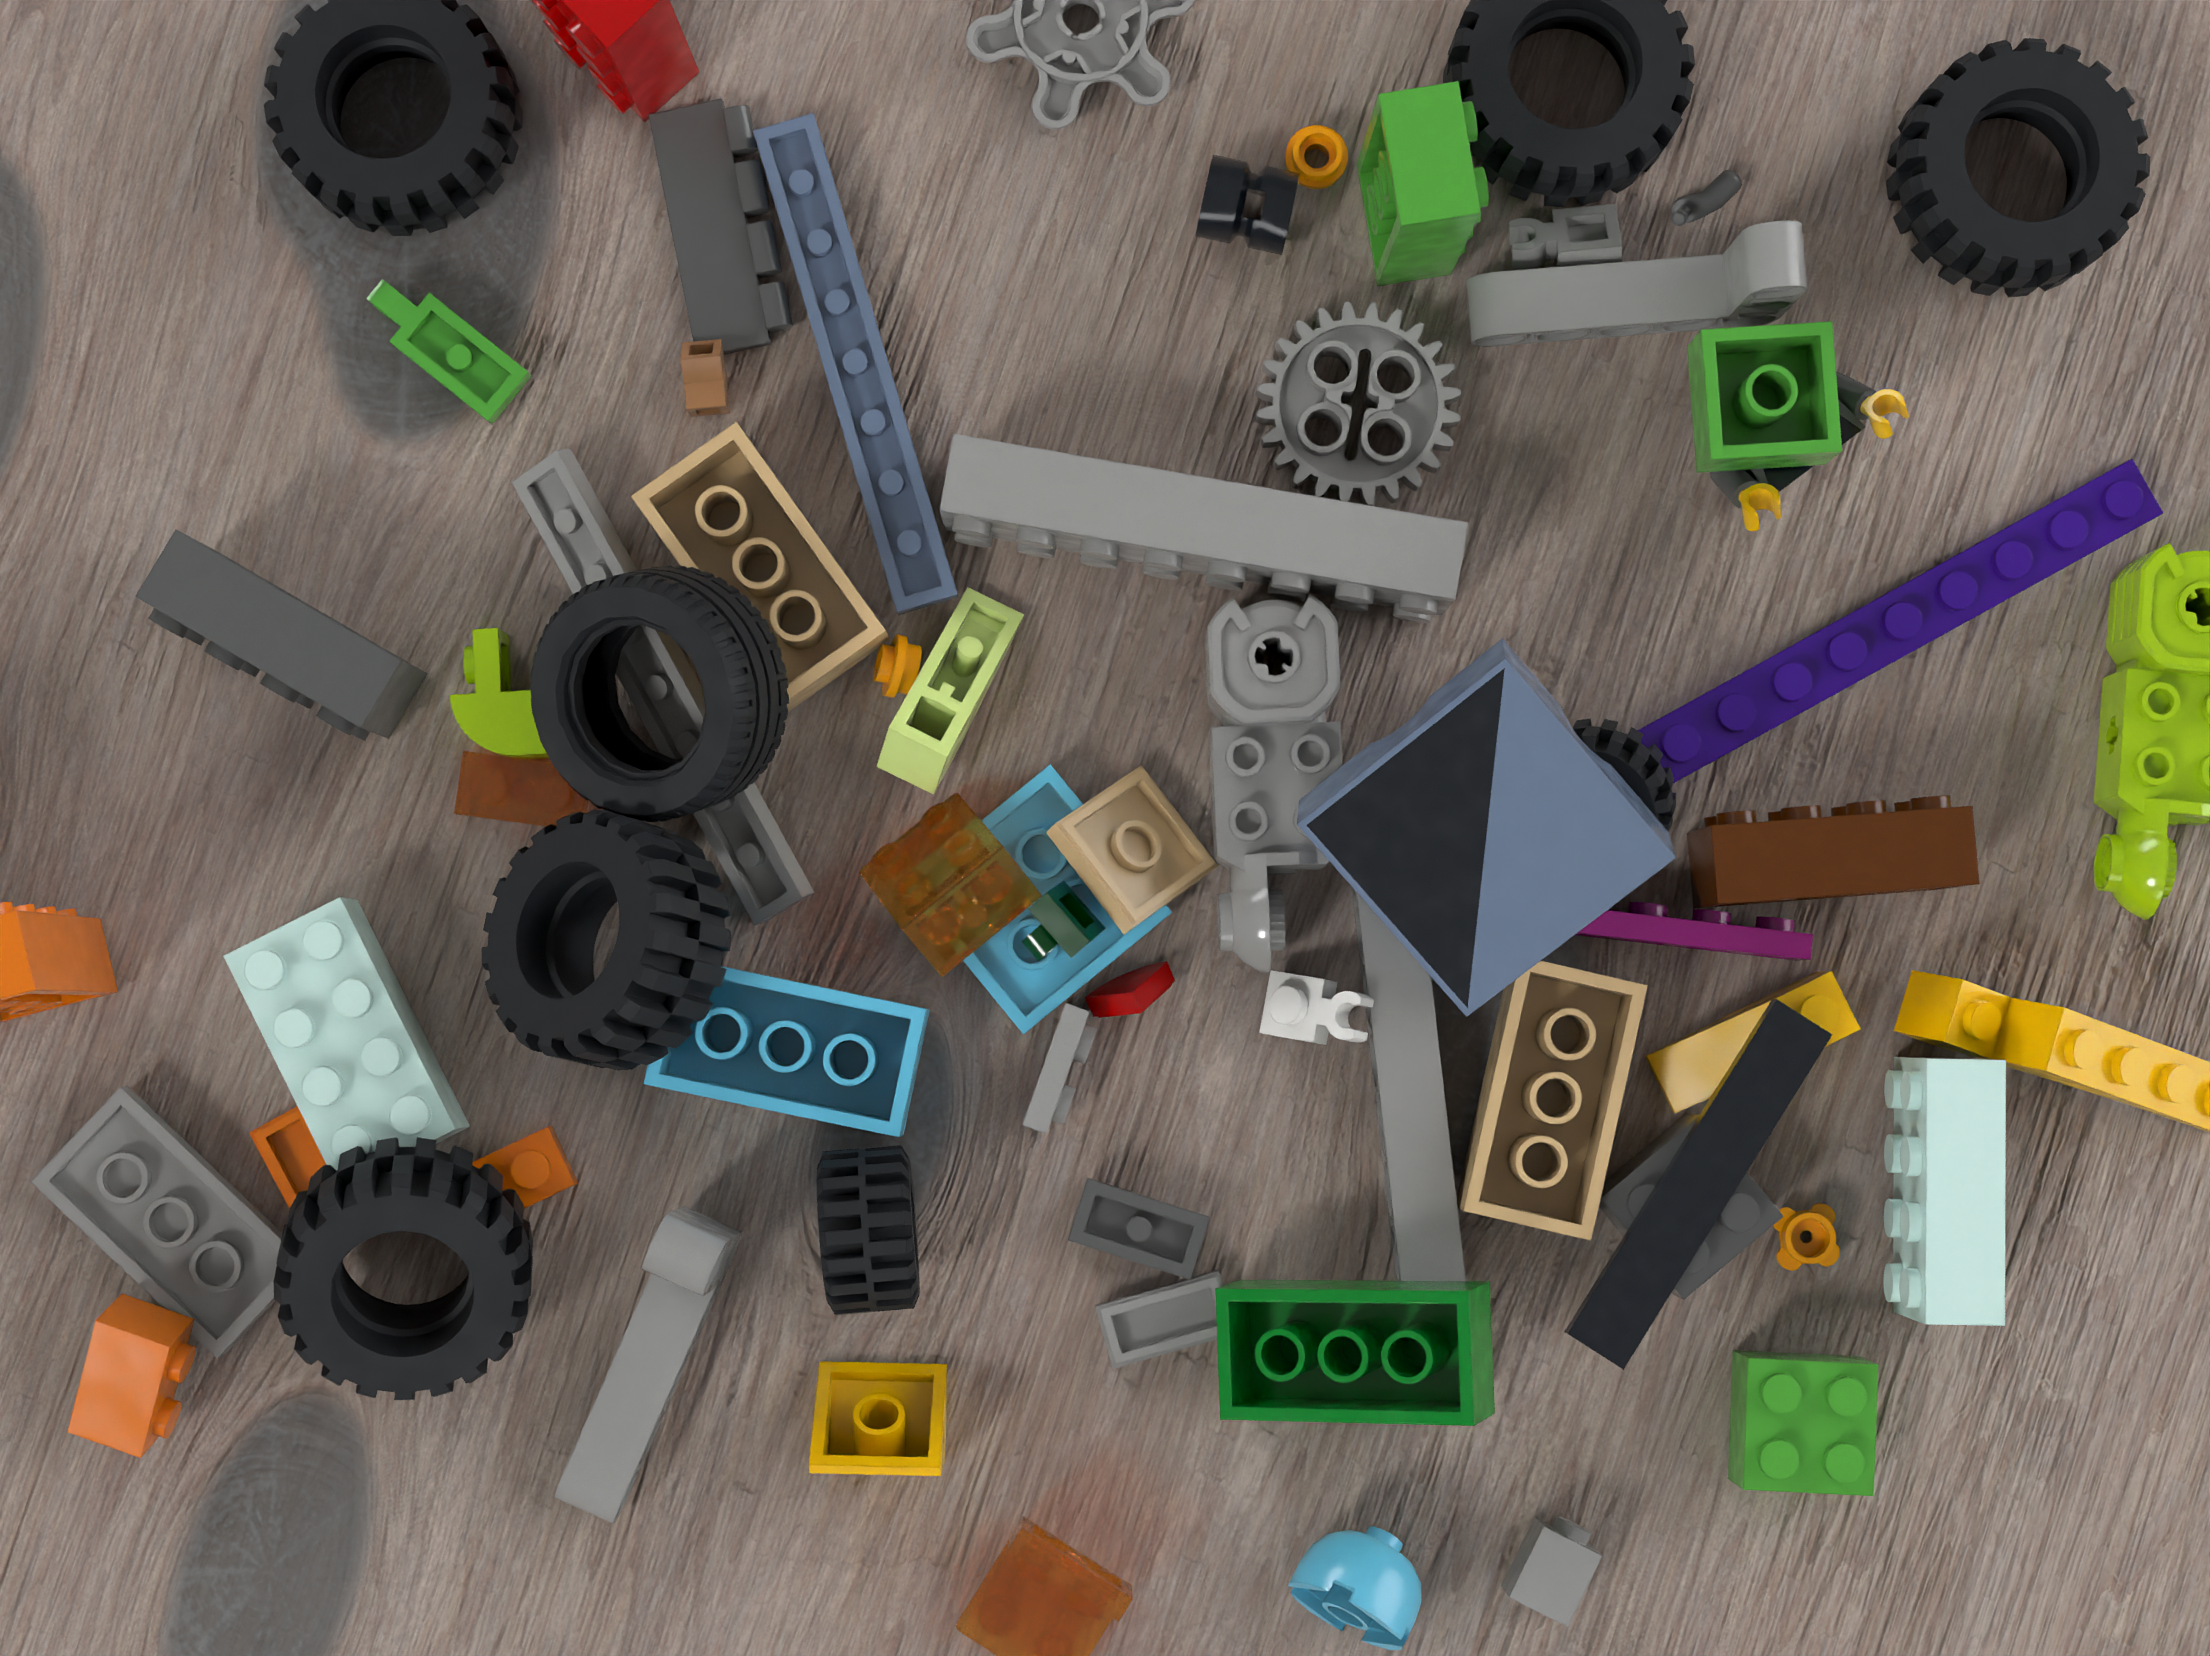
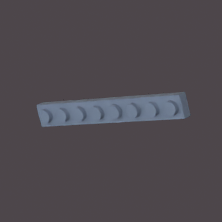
[753,113,959,615]

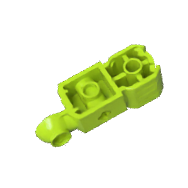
[2094,543,2210,920]

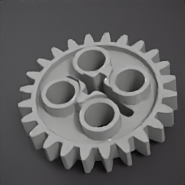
[1255,301,1461,506]

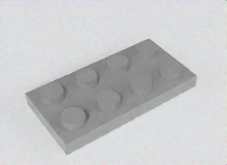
[31,1086,282,1358]

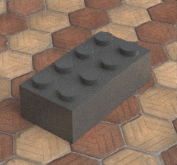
[135,529,427,741]

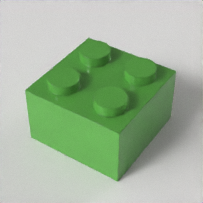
[1687,321,1842,473]
[1728,1350,1878,1496]

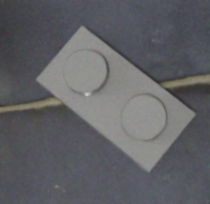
[1022,1003,1097,1134]

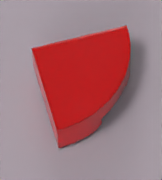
[1085,961,1175,1018]

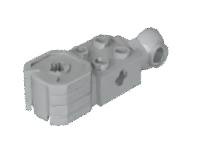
[1204,595,1343,974]

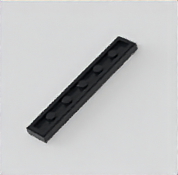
[1564,999,1832,1370]

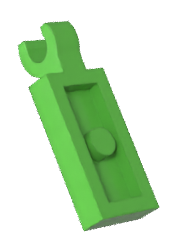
[366,279,532,425]

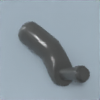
[1671,170,1742,226]

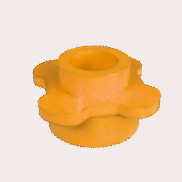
[1773,1203,1840,1271]

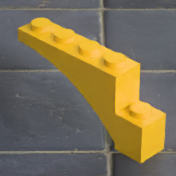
[1894,970,2210,1133]

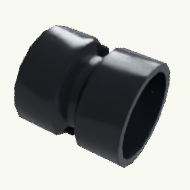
[1196,155,1300,255]

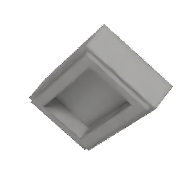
[1095,1270,1223,1369]

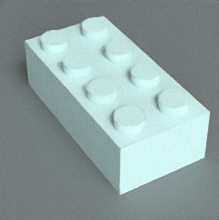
[223,897,470,1170]
[1883,1057,2006,1326]

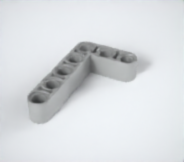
[1466,220,1808,347]
[554,1206,743,1524]

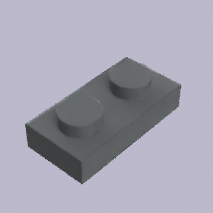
[1068,1177,1210,1280]

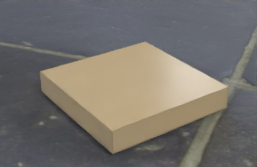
[1046,765,1218,935]

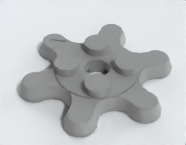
[966,0,1195,130]

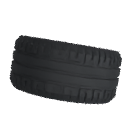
[530,566,789,822]

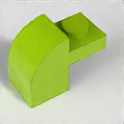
[450,628,550,760]

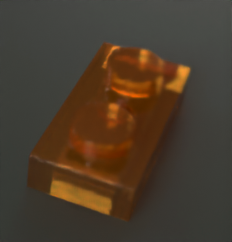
[454,751,589,827]

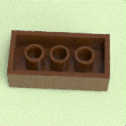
[1687,795,1980,909]

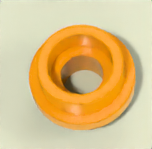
[1285,125,1348,189]
[873,634,922,698]

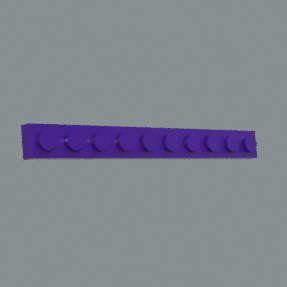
[1637,459,2163,783]

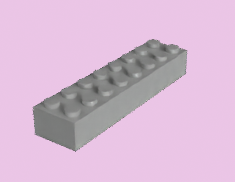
[939,434,1468,623]

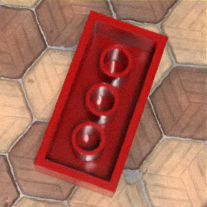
[532,0,699,122]

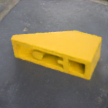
[1645,971,1861,1113]

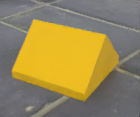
[809,1361,947,1476]

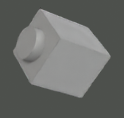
[1501,1515,1602,1627]

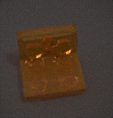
[859,793,1042,977]
[956,1516,1133,1656]

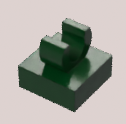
[1022,880,1106,961]

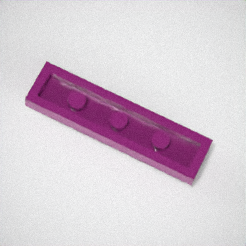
[1575,902,1813,961]

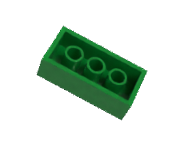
[1215,1280,1495,1426]

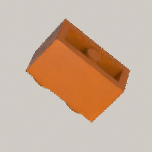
[67,1293,196,1458]

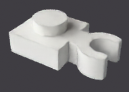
[1259,970,1374,1045]

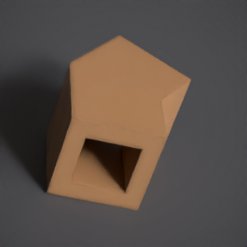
[680,339,730,417]

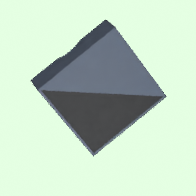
[1297,638,1676,1017]

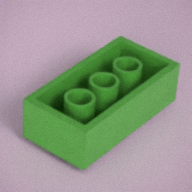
[1356,81,1489,287]

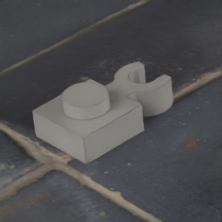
[1509,204,1622,269]

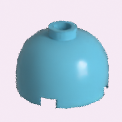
[1288,1526,1421,1650]

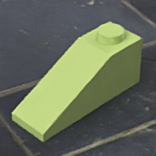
[877,587,1024,795]

